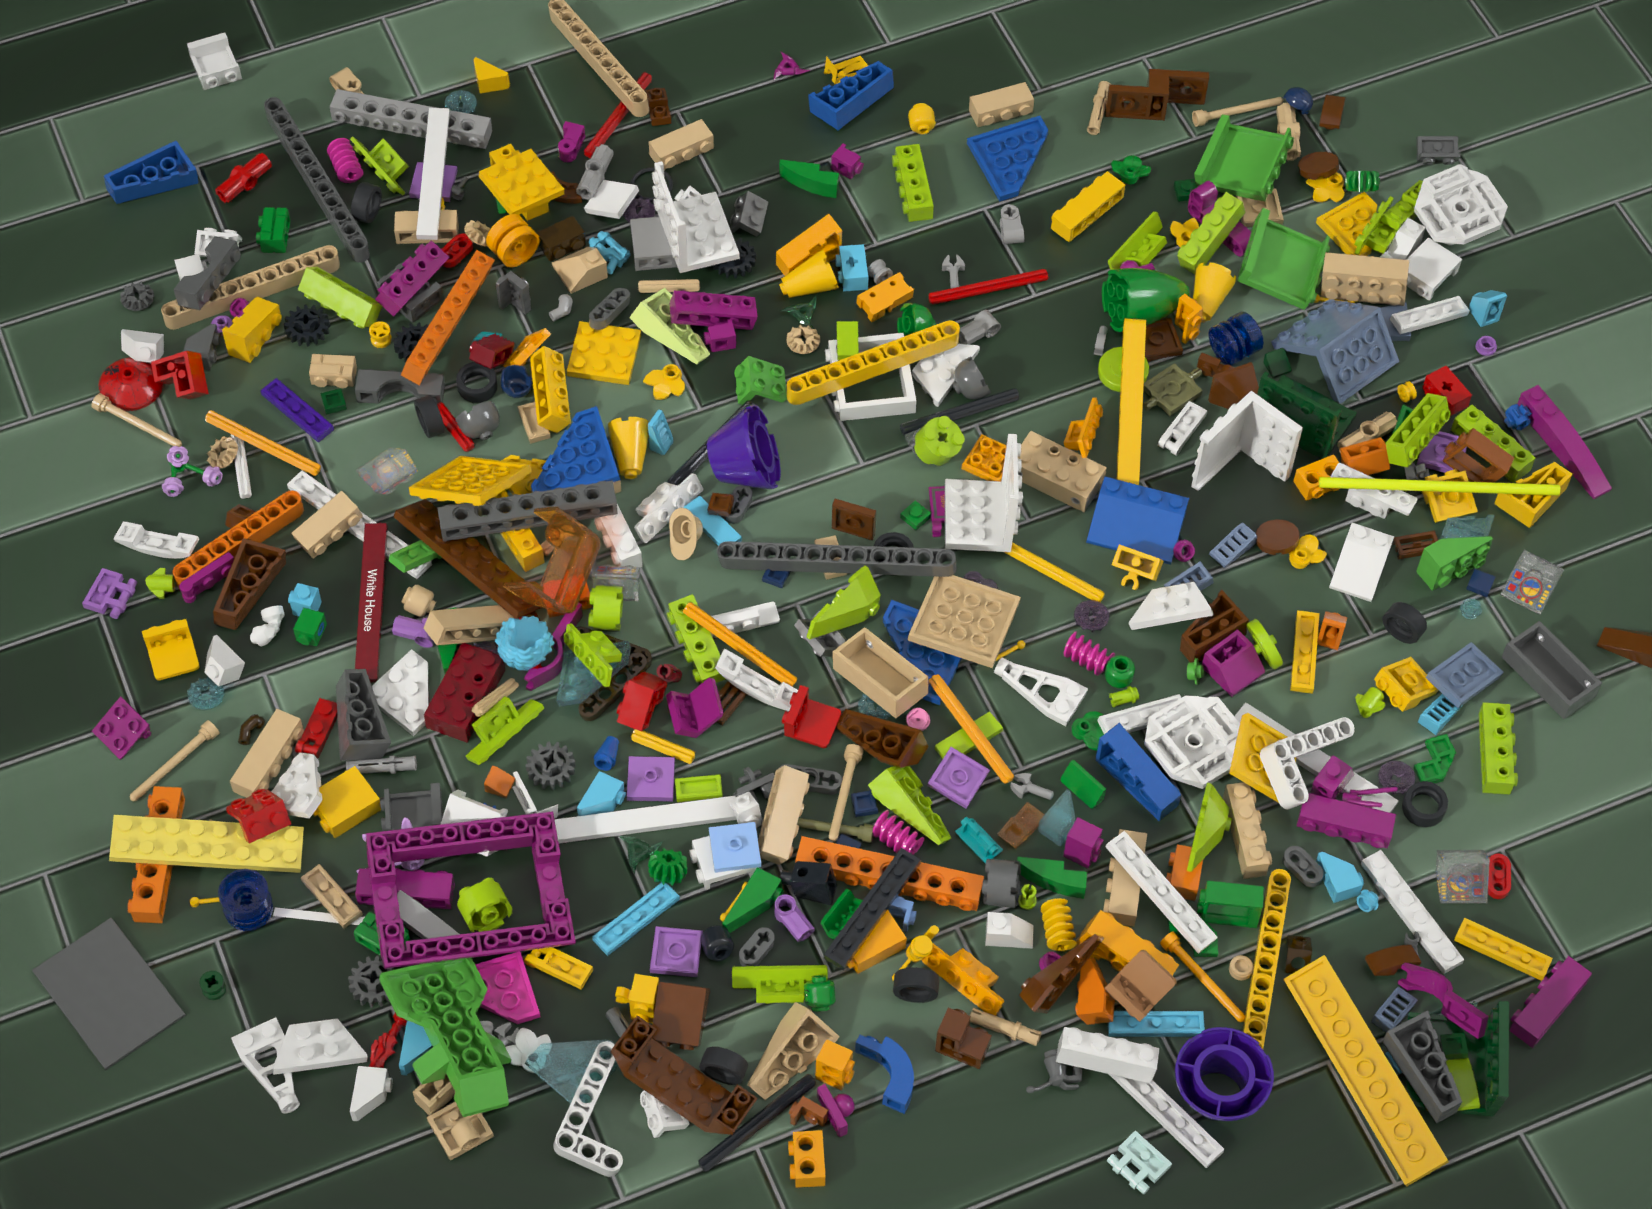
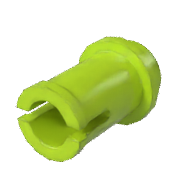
[1109,686,1139,707]
[1018,884,1037,910]

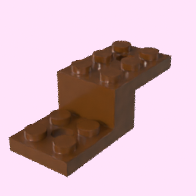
[1105,69,1209,121]

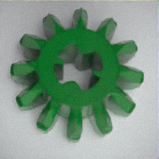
[1345,171,1380,192]
[648,848,688,886]

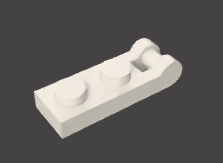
[1158,401,1207,456]

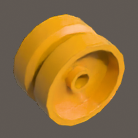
[486,214,540,268]

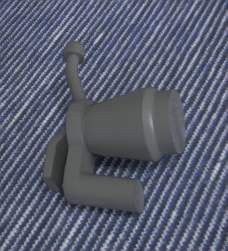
[1026,1049,1082,1093]

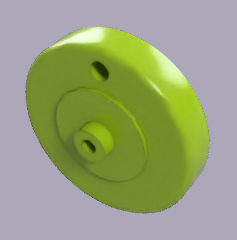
[1098,347,1149,392]
[1247,619,1283,670]

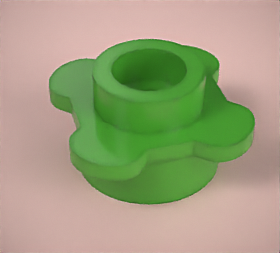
[1187,658,1204,685]

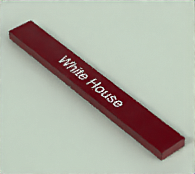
[355,523,388,683]

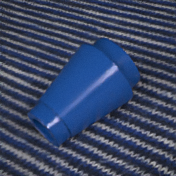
[594,736,619,771]

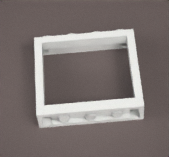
[825,333,916,421]

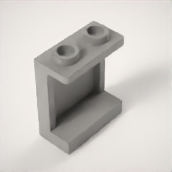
[630,216,677,271]

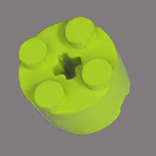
[914,416,965,466]
[588,585,623,631]
[457,878,512,932]

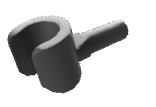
[451,176,468,201]
[1404,931,1421,966]

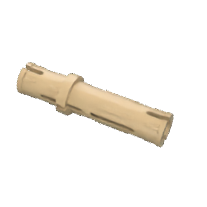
[1087,81,1110,135]
[970,1008,1042,1046]

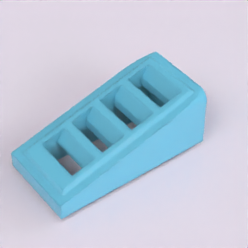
[648,410,673,455]
[1418,694,1463,735]

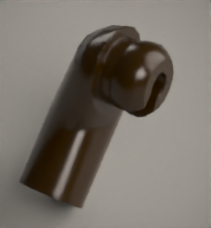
[238,714,265,745]

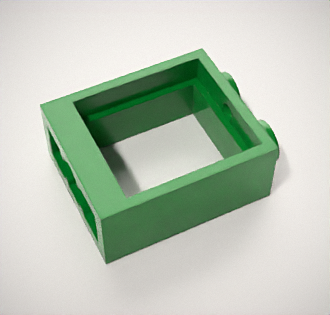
[1197,881,1264,928]

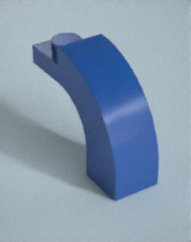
[855,1035,914,1114]

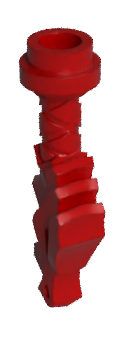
[369,1013,408,1068]

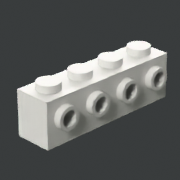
[592,498,642,574]
[1056,1027,1159,1083]

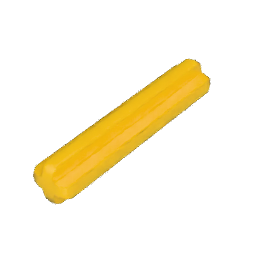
[631,729,695,764]

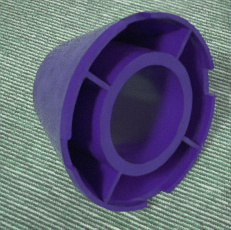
[707,404,781,489]
[1175,1027,1274,1121]

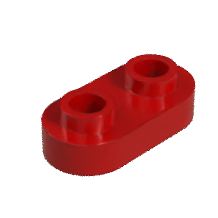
[441,233,473,268]
[1486,854,1511,899]

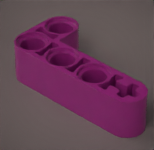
[1188,180,1251,257]

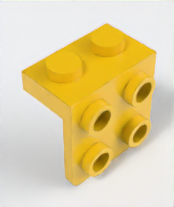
[142,619,200,680]

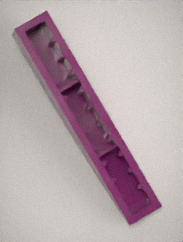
[1517,385,1612,500]

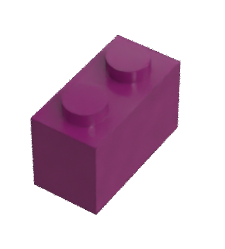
[1063,817,1104,868]

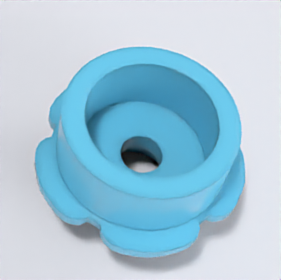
[1357,890,1379,912]

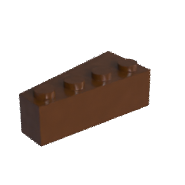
[213,538,286,630]

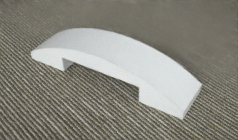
[113,521,199,558]
[715,649,798,711]

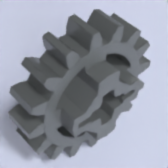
[525,741,576,790]
[348,956,396,1008]

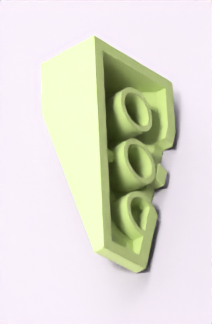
[630,288,710,364]

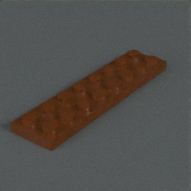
[394,499,545,619]

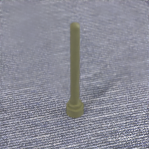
[797,818,874,843]

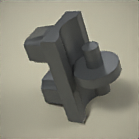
[733,767,775,802]

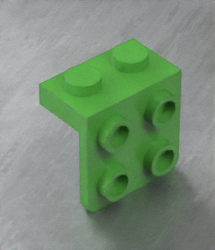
[734,356,787,405]

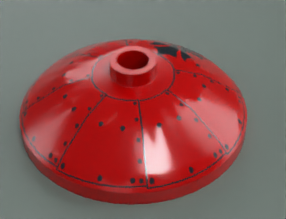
[99,357,163,411]

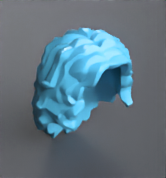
[495,616,555,670]

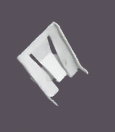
[512,771,558,818]

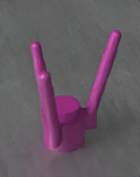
[1342,787,1398,807]

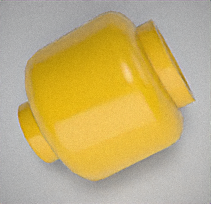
[908,103,936,135]

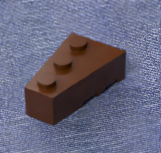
[1180,590,1249,662]

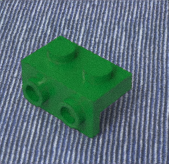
[821,889,863,939]

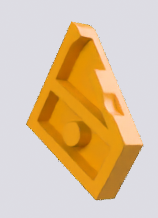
[503,328,551,368]

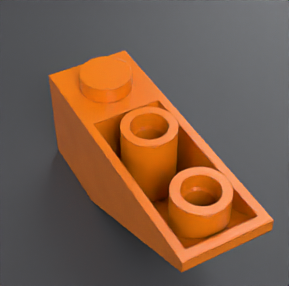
[1075,955,1115,1025]

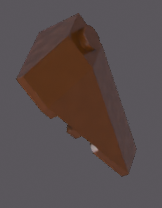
[1597,627,1652,668]
[836,709,929,768]
[1019,934,1104,1014]

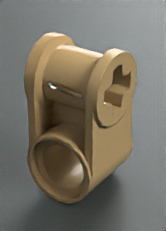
[329,67,364,94]

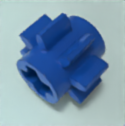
[1504,404,1532,430]

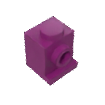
[831,143,864,179]
[704,319,736,352]

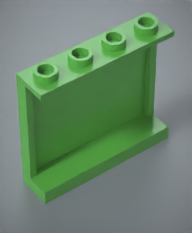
[1194,114,1294,202]
[1237,208,1330,310]

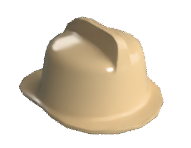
[669,508,703,560]

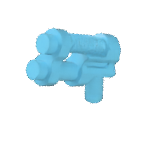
[588,231,630,274]

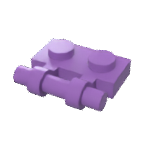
[82,568,137,619]

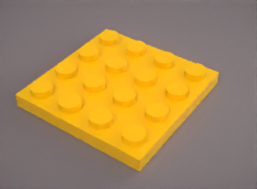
[409,456,531,506]

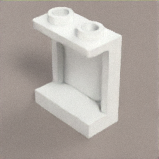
[187,32,242,90]
[1406,238,1462,300]
[441,790,508,857]
[689,836,759,890]

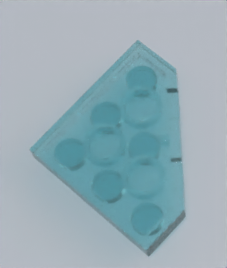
[556,641,631,707]
[525,1040,619,1103]

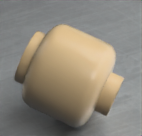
[401,585,436,617]

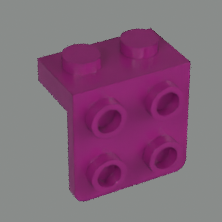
[666,678,723,738]

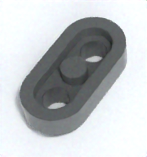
[1283,846,1324,887]

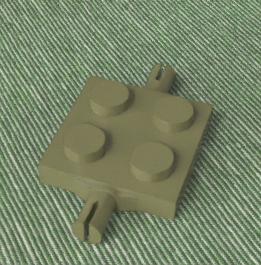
[1143,363,1203,416]

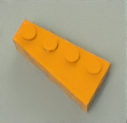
[1076,910,1179,976]

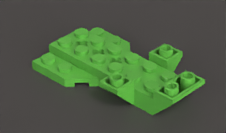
[379,958,512,1117]

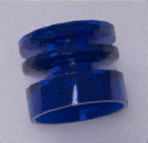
[1208,311,1264,366]
[218,869,274,931]

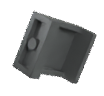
[377,261,444,323]
[380,783,443,831]

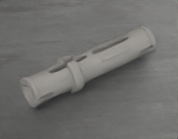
[346,755,417,774]

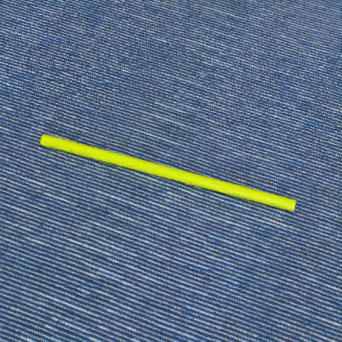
[1319,477,1560,496]

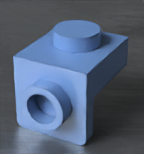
[888,896,917,932]

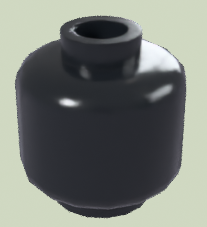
[700,925,734,961]

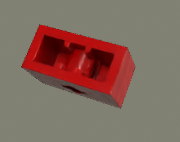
[1422,366,1472,416]

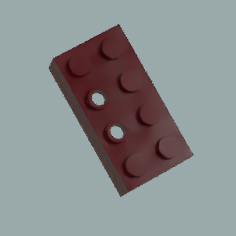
[424,643,505,743]

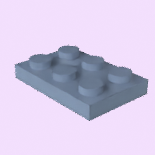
[1426,642,1504,708]

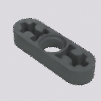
[589,288,630,330]
[777,764,842,795]

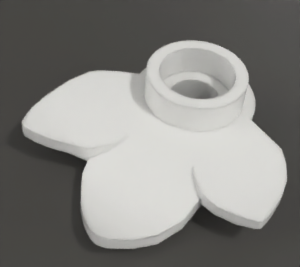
[505,1028,552,1073]

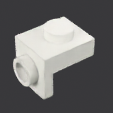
[729,792,763,827]

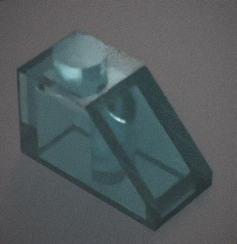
[1038,789,1076,847]

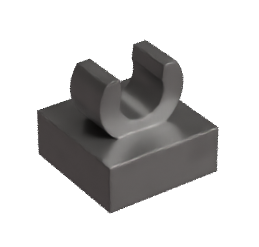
[1404,462,1430,480]

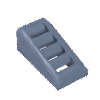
[1209,522,1257,568]
[1164,561,1214,591]
[1371,986,1418,1033]

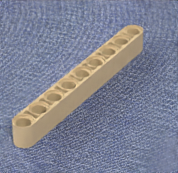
[548,0,649,117]
[161,245,340,330]

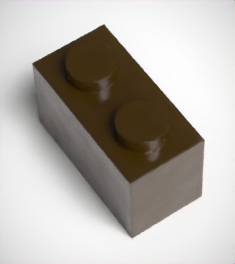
[537,216,586,262]

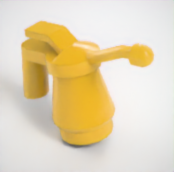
[892,925,939,981]

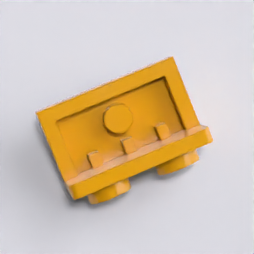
[1175,294,1203,344]

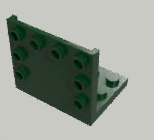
[1257,372,1357,459]
[1406,1001,1509,1117]

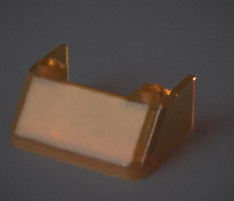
[503,507,601,614]

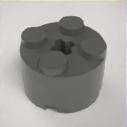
[982,858,1021,908]

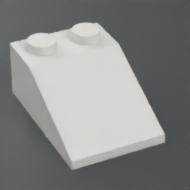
[1329,523,1394,602]

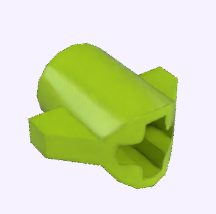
[145,568,175,599]
[1355,687,1386,718]

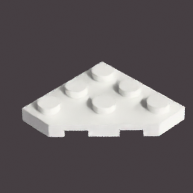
[372,649,429,736]
[271,753,323,818]

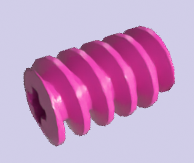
[327,138,363,183]
[1064,631,1115,676]
[872,810,924,855]

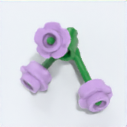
[162,446,222,497]

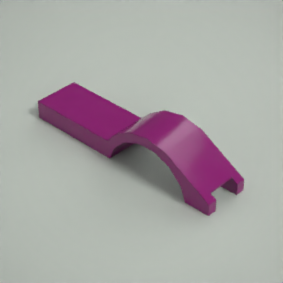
[524,601,583,691]
[1398,963,1489,1039]

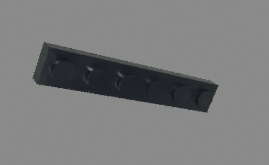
[824,848,921,971]

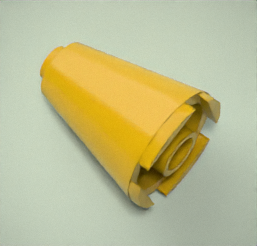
[779,250,839,298]
[1193,263,1236,323]
[608,417,649,479]

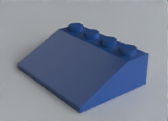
[1086,477,1189,565]

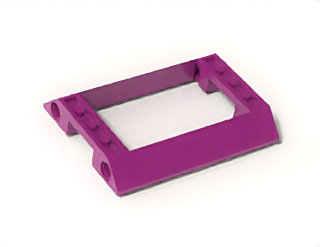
[366,811,576,969]

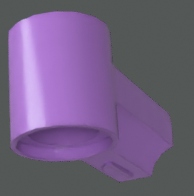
[392,615,434,648]
[774,894,815,942]

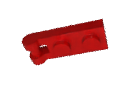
[295,698,338,759]

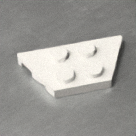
[912,344,980,407]
[1129,582,1213,630]
[273,1019,367,1075]

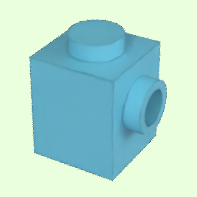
[288,583,322,616]

